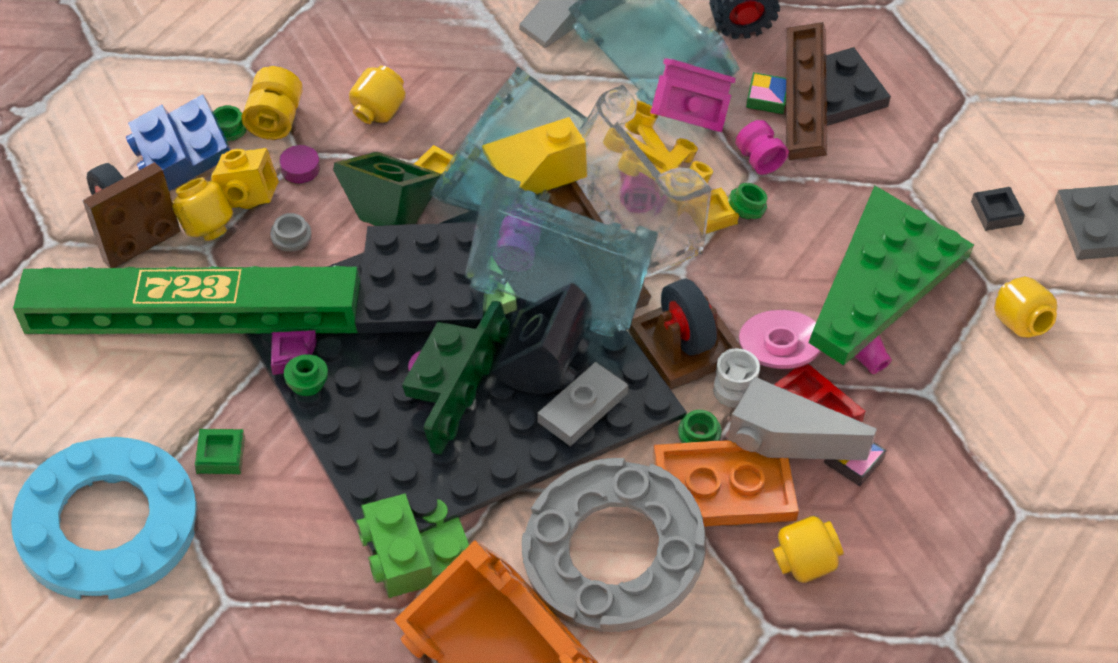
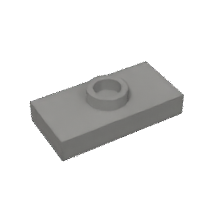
[537,362,628,446]

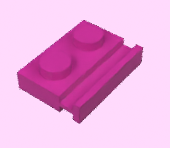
[650,58,736,132]

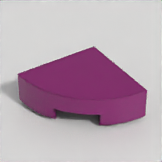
[271,330,316,375]

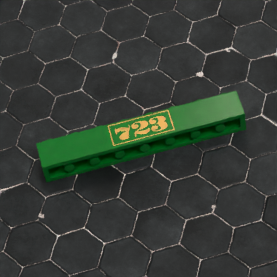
[13,266,360,334]

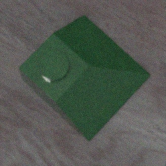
[333,152,443,226]

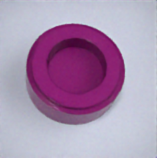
[279,145,320,183]

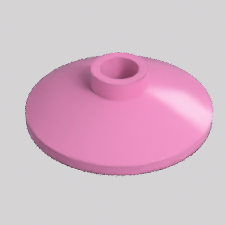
[739,310,821,369]

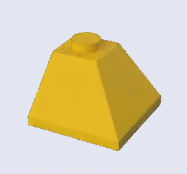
[482,117,587,202]

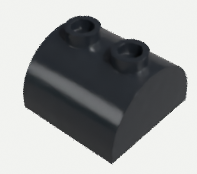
[490,282,592,394]

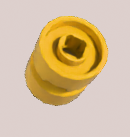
[241,66,303,140]

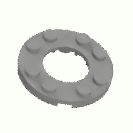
[522,458,706,632]

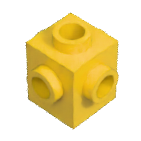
[211,148,279,209]

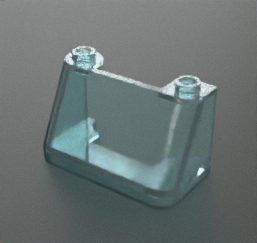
[568,0,740,106]
[429,66,593,225]
[465,175,658,336]

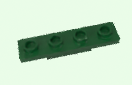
[402,300,510,455]

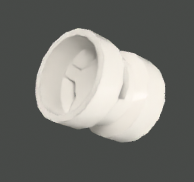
[713,348,760,408]

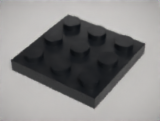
[355,221,492,334]

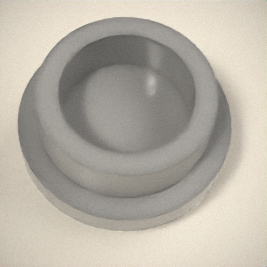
[270,213,312,252]

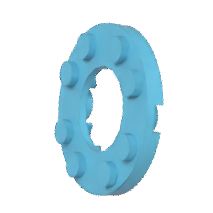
[11,437,197,600]

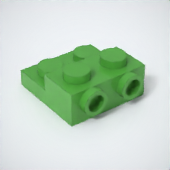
[356,494,469,598]

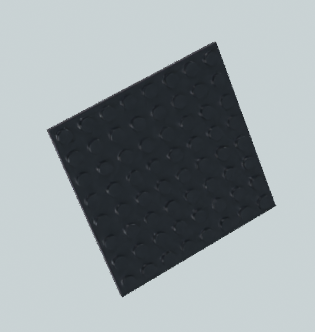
[245,196,687,556]

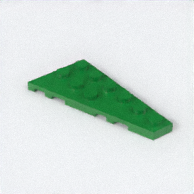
[808,185,974,366]

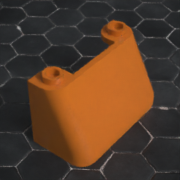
[394,540,599,663]

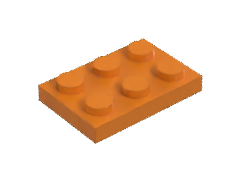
[653,440,799,527]

